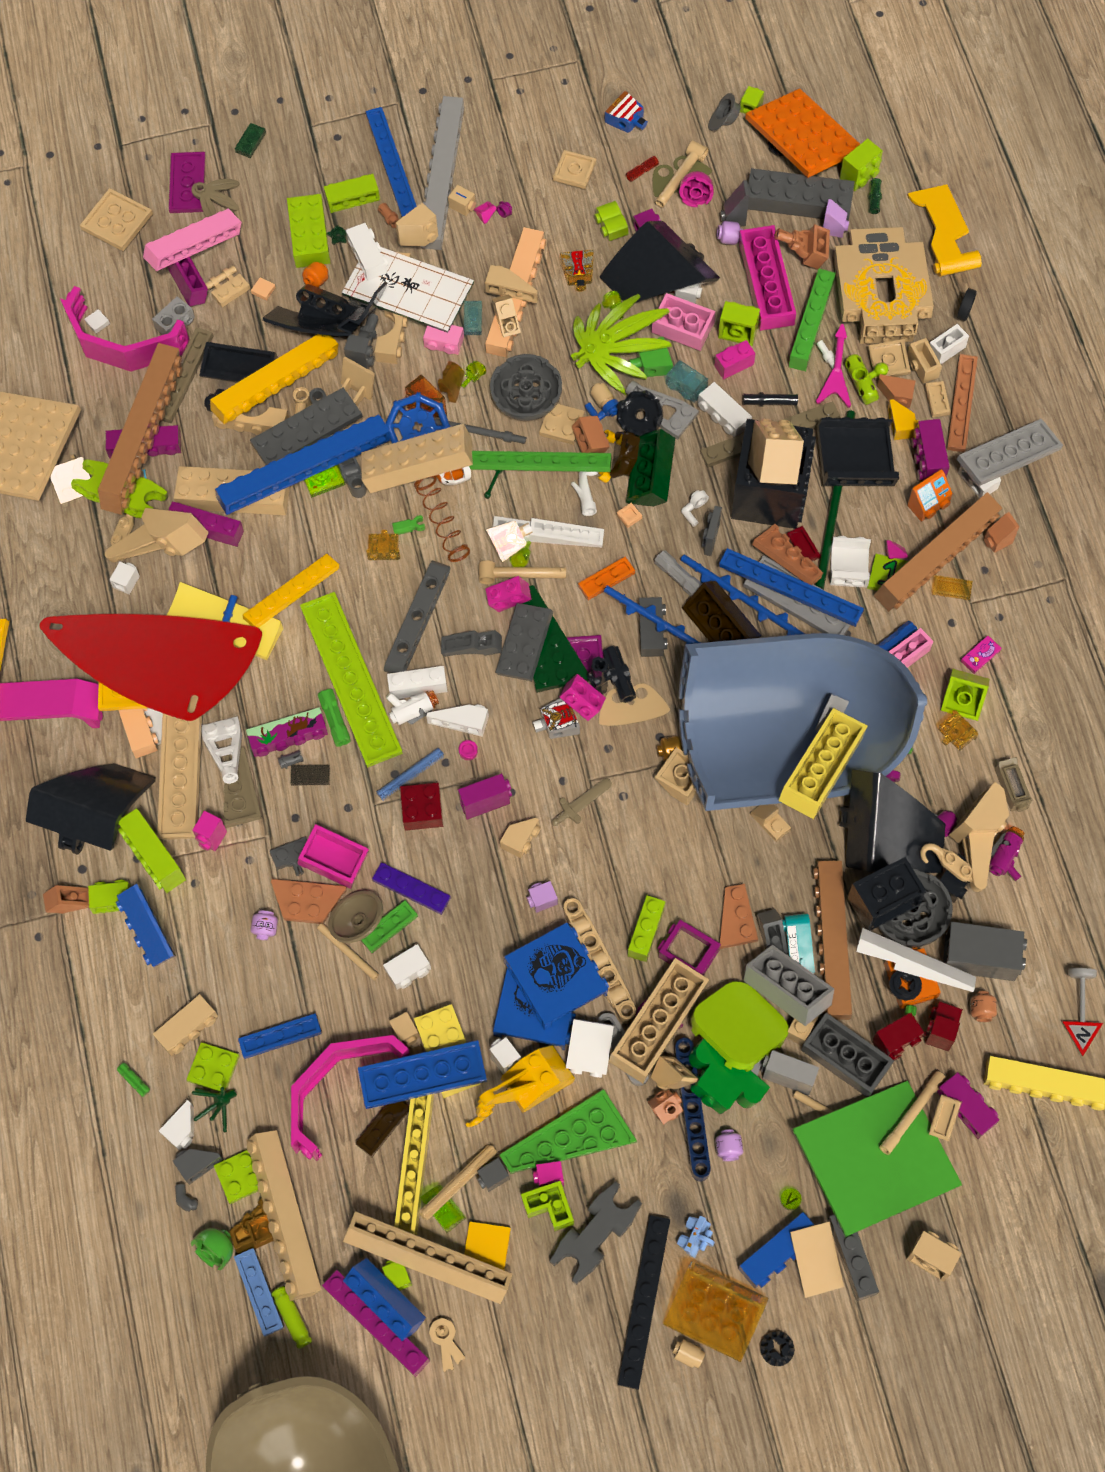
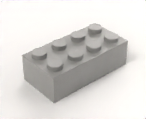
[744,945,834,1026]

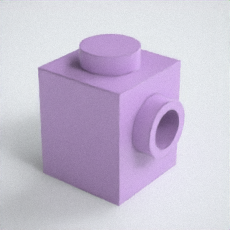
[526,881,558,913]

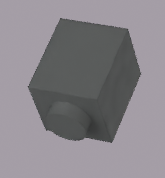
[476,1158,510,1192]

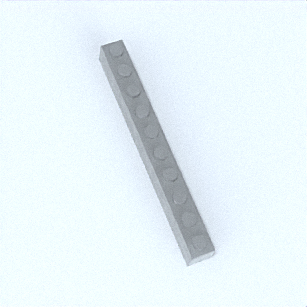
[421,96,464,250]

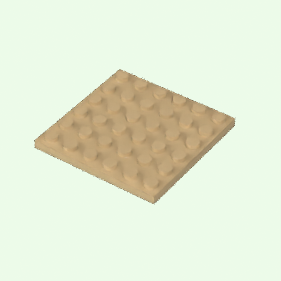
[0,392,81,501]

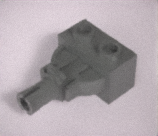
[344,313,379,369]

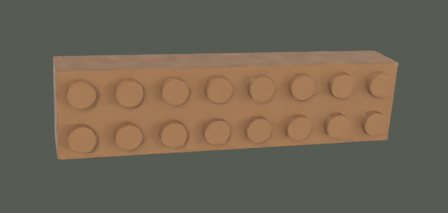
[873,492,1002,612]

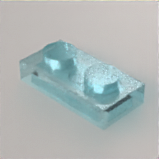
[464,301,482,335]

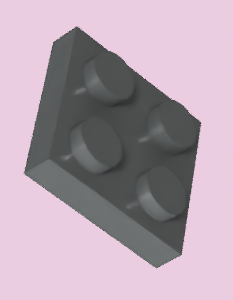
[702,506,722,556]

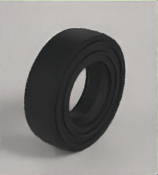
[957,288,977,321]

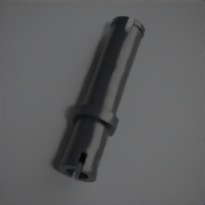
[743,392,798,407]

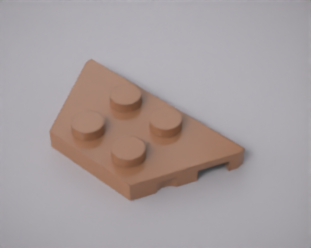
[271,879,347,924]

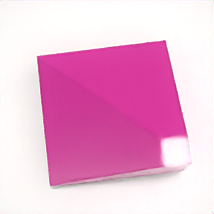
[474,201,497,224]
[886,540,908,559]

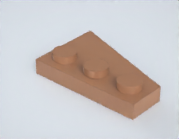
[720,884,758,949]

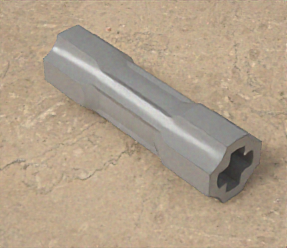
[654,550,702,596]

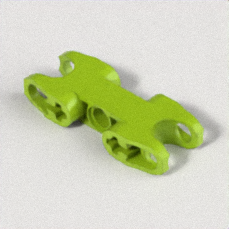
[71,460,168,518]

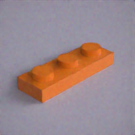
[578,557,635,601]

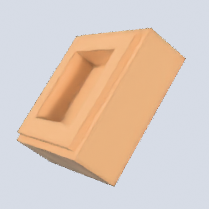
[251,277,276,301]
[617,503,642,528]

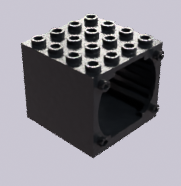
[731,419,816,529]

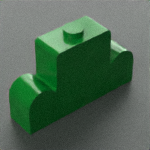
[689,1038,770,1114]

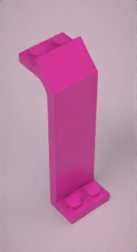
[0,679,103,728]

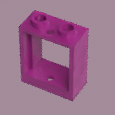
[657,920,721,976]

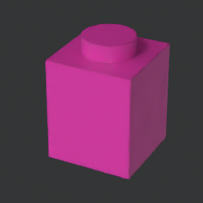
[533,1161,564,1188]

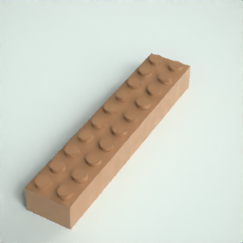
[98,343,182,515]

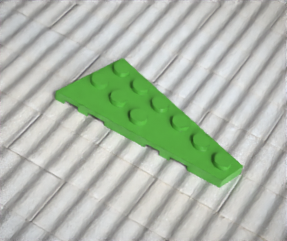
[499,1089,637,1174]

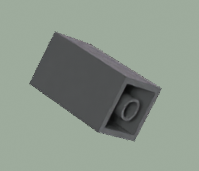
[943,922,1027,981]

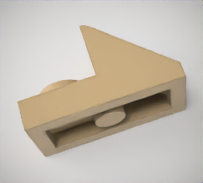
[750,804,791,842]

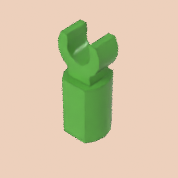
[392,515,425,536]

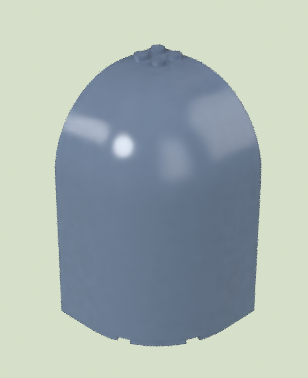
[679,633,927,811]

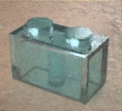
[666,360,708,403]

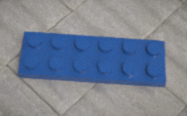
[358,1040,487,1109]

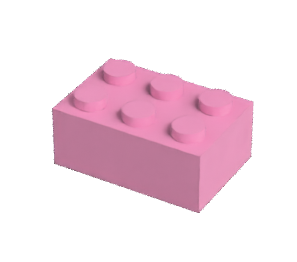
[652,293,716,351]

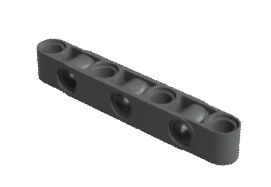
[309,388,367,498]
[384,560,450,673]

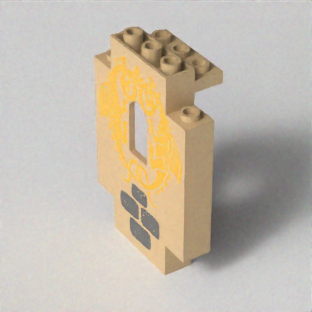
[834,227,934,344]

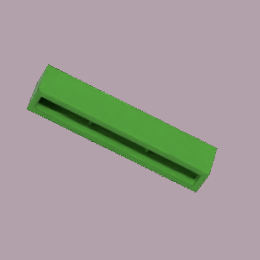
[789,269,836,372]

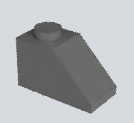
[757,909,788,954]
[173,1149,224,1185]

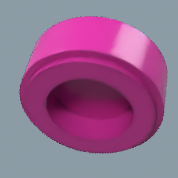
[459,740,478,760]

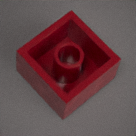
[400,783,444,831]

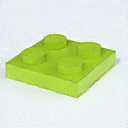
[186,1042,240,1092]
[213,1150,258,1204]

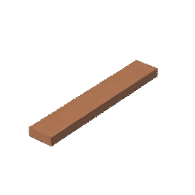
[947,354,978,452]

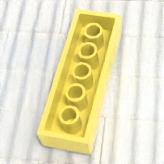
[779,708,868,819]

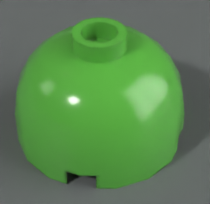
[191,1228,233,1270]

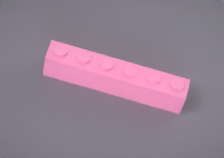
[143,209,242,271]

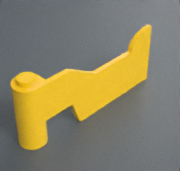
[907,184,982,277]

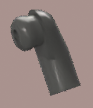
[175,1184,198,1212]

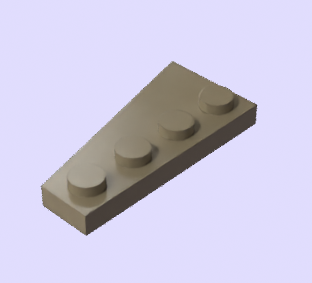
[223,747,262,828]

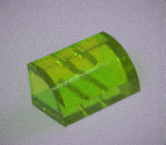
[420,1185,466,1234]

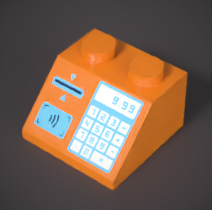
[907,469,953,521]

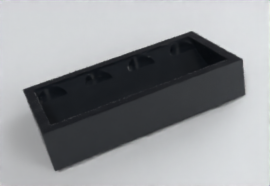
[199,342,278,382]

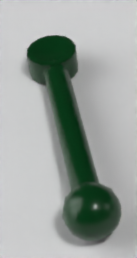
[484,470,503,499]

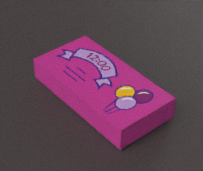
[961,636,1002,674]

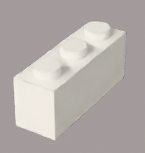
[346,223,388,281]
[698,382,752,437]
[387,666,447,699]

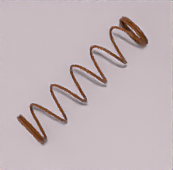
[414,476,470,562]

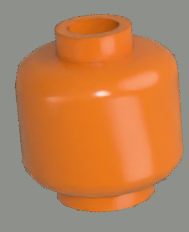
[302,262,328,287]

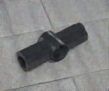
[603,645,636,703]
[587,657,612,695]

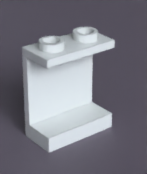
[830,536,871,588]
[566,1019,615,1078]

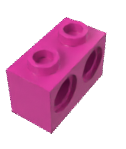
[486,576,532,612]
[560,674,606,721]

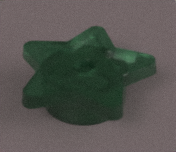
[327,225,347,245]

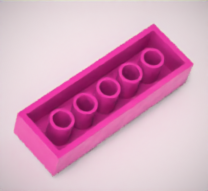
[739,225,796,331]

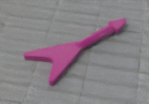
[816,324,851,408]

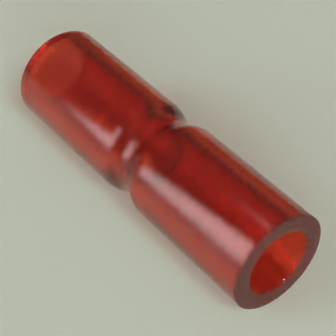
[626,156,659,182]

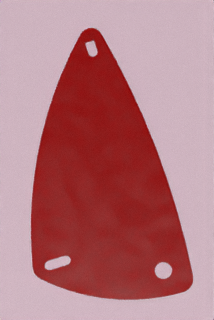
[39,614,262,721]

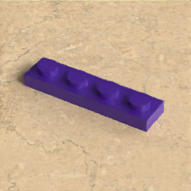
[372,862,451,915]

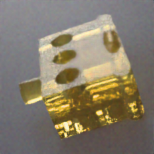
[366,530,401,560]
[938,710,978,751]

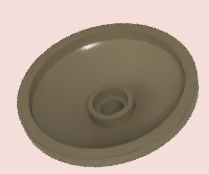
[328,891,383,943]

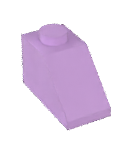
[823,199,849,238]

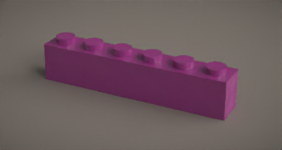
[322,1270,430,1377]

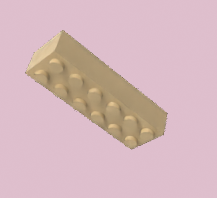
[361,423,473,493]
[174,466,290,515]
[608,958,709,1084]

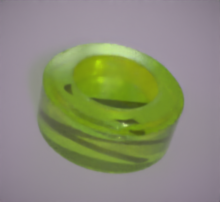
[780,1188,802,1210]

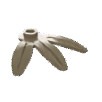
[191,179,240,217]

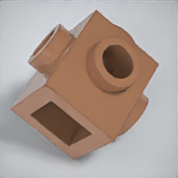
[647,1089,684,1125]

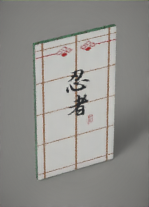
[342,247,474,333]

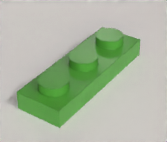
[360,900,418,954]

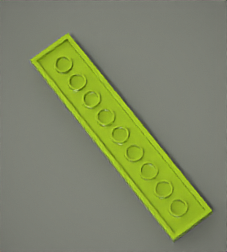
[300,592,403,768]

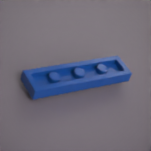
[238,1013,322,1059]

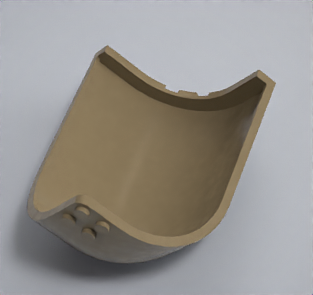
[206,1376,399,1472]

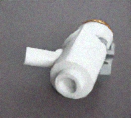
[386,690,439,725]

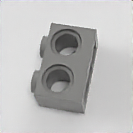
[152,297,195,335]

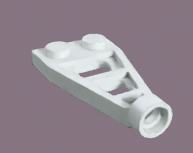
[201,716,242,784]

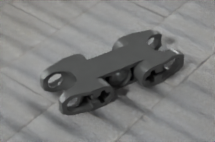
[550,1181,642,1285]

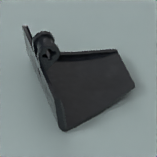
[600,221,720,303]
[26,763,156,855]
[839,769,946,873]

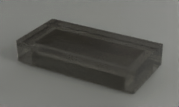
[290,765,330,786]

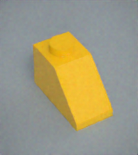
[888,399,919,440]

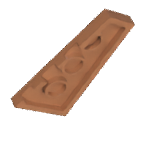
[752,524,823,585]

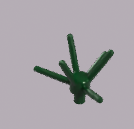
[192,1087,237,1133]

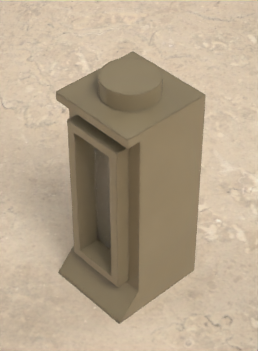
[995,757,1033,812]

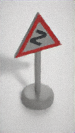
[1062,968,1103,1057]

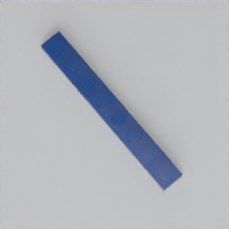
[366,107,417,217]
[719,548,864,627]

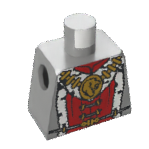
[532,698,580,739]

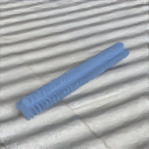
[376,748,444,801]

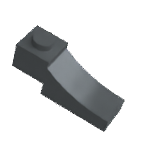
[441,630,502,657]

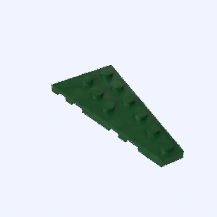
[522,585,589,693]

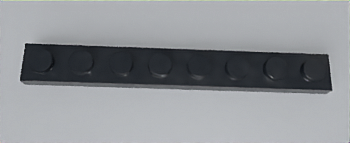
[618,1215,670,1390]

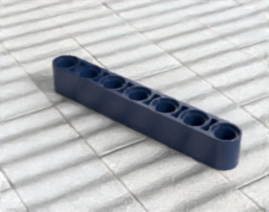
[675,1038,711,1182]

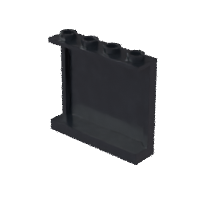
[817,417,899,486]

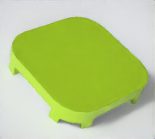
[691,982,789,1072]

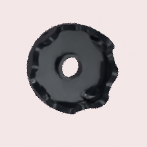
[617,390,664,437]

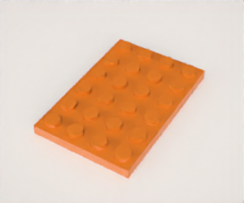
[745,88,860,178]

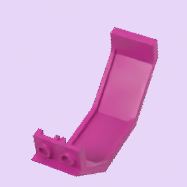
[60,286,190,372]
[291,1035,410,1161]

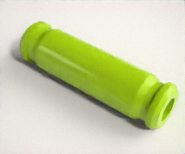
[271,1286,312,1348]

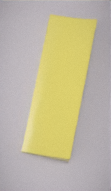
[166,582,283,660]

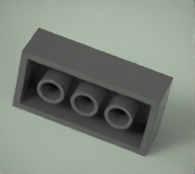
[801,1013,894,1097]

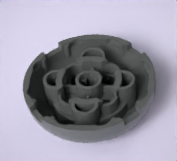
[490,354,562,421]
[878,869,953,947]

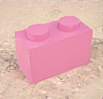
[423,324,464,355]

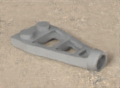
[626,381,699,440]

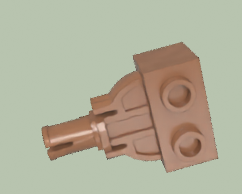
[774,224,830,269]

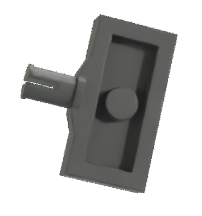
[269,837,307,876]

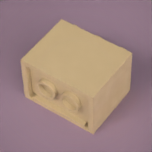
[748,418,804,484]

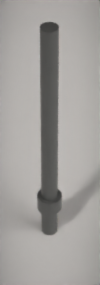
[435,418,527,444]

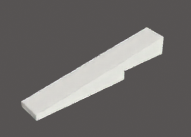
[492,516,604,548]
[856,928,976,992]

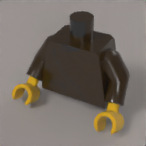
[597,430,640,483]

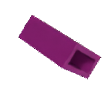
[458,773,512,820]

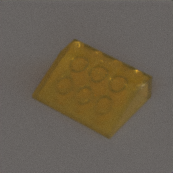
[663,1261,769,1362]

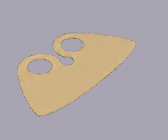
[599,684,670,726]

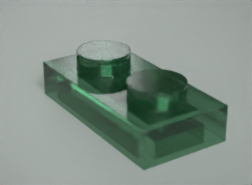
[235,123,266,158]

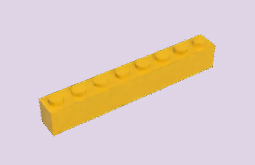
[210,334,338,424]

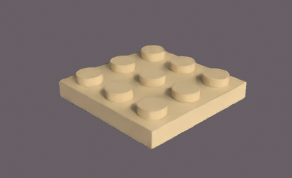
[80,188,153,251]

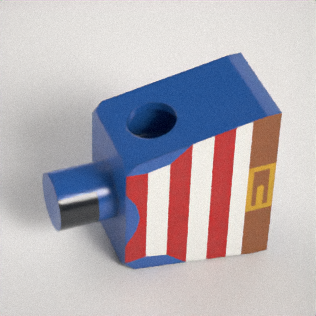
[605,91,648,133]

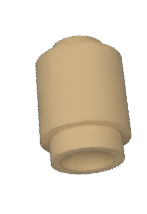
[590,383,615,408]
[672,1339,705,1368]

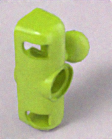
[845,354,889,405]

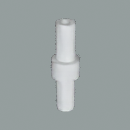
[817,340,835,369]

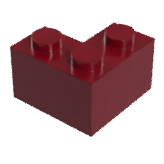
[924,1001,963,1052]
[872,1012,924,1061]

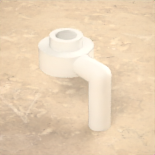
[681,490,709,527]

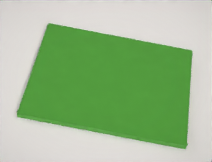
[792,1081,962,1237]

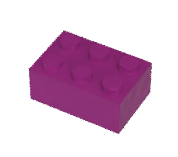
[911,419,950,482]

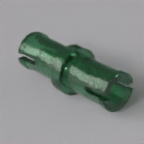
[868,178,882,214]

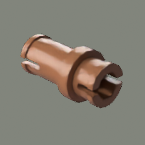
[378,203,400,228]

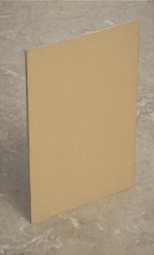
[790,1222,844,1298]

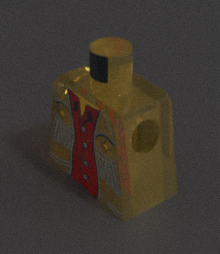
[560,250,594,292]

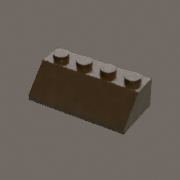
[682,581,761,642]

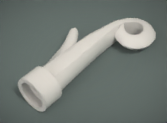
[571,471,598,516]

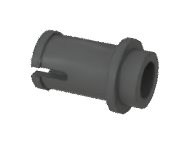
[278,750,303,769]

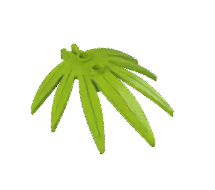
[570,294,672,395]

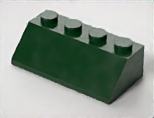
[626,429,676,507]

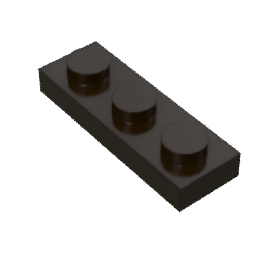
[355,1101,409,1158]

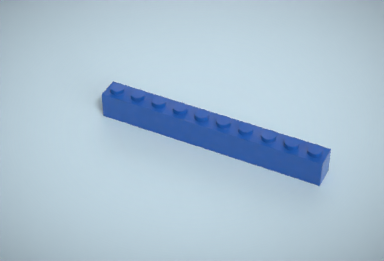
[215,415,390,515]

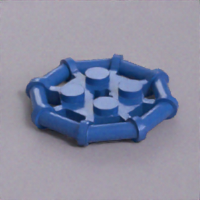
[385,392,452,444]

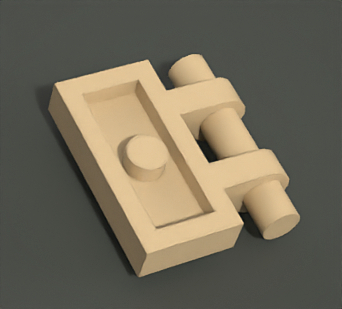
[205,266,251,307]

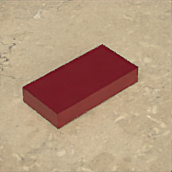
[786,526,821,561]

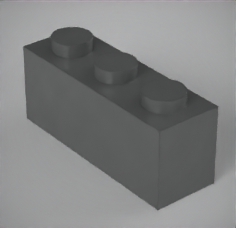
[639,597,667,657]

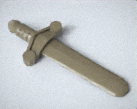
[551,779,612,826]

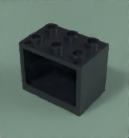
[848,857,926,931]

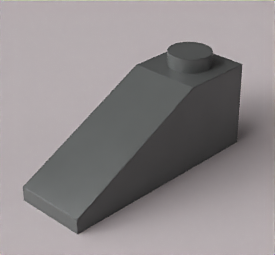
[720,180,749,227]

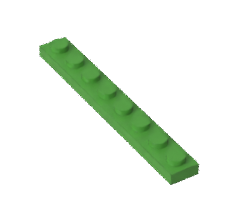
[469,451,612,472]

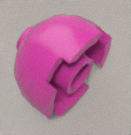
[679,171,714,207]

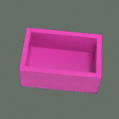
[298,824,369,889]

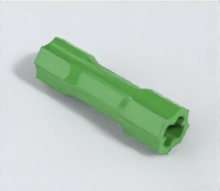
[317,689,351,747]

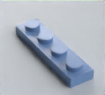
[234,1248,284,1337]

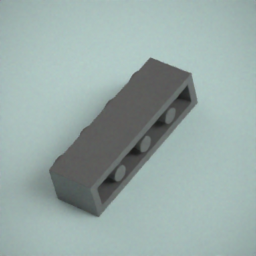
[827,1215,879,1302]

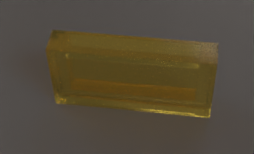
[932,575,973,600]

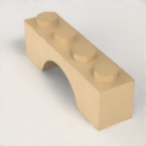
[374,308,408,364]
[212,407,289,435]

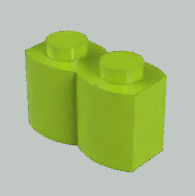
[594,201,628,241]

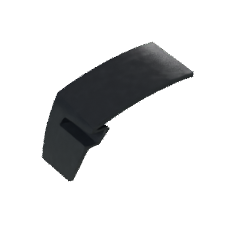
[262,282,388,336]

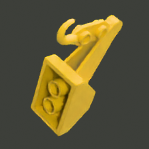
[466,1045,575,1127]

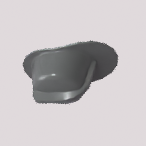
[708,93,741,131]

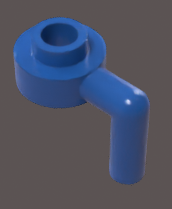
[584,399,619,421]

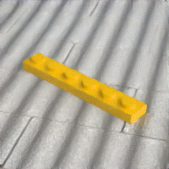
[243,554,339,628]

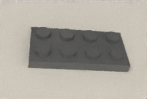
[495,603,553,682]

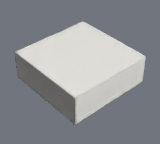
[84,309,110,333]

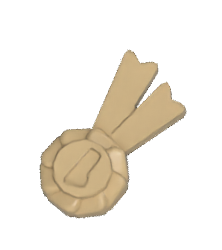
[429,1318,466,1372]

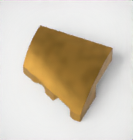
[438,361,465,403]
[229,1199,274,1254]

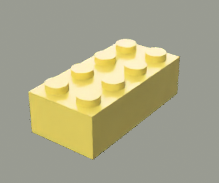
[414,1004,481,1099]

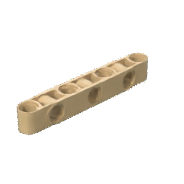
[563,898,636,1024]

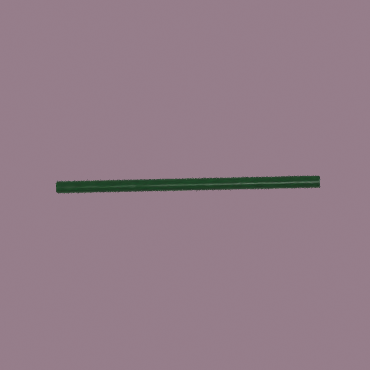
[815,410,856,590]

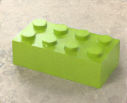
[287,194,331,268]
[117,808,186,894]

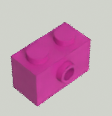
[714,340,756,380]
[192,811,227,851]

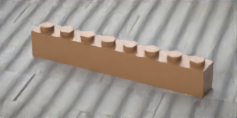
[813,861,852,1020]

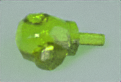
[602,291,624,320]
[461,361,487,388]
[510,541,531,567]

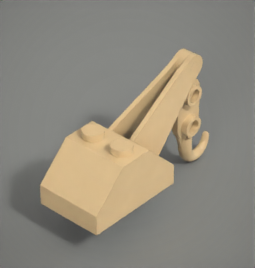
[105,508,209,563]
[920,782,1009,892]

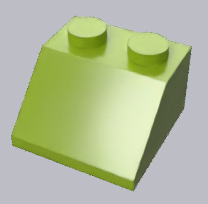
[941,669,990,721]

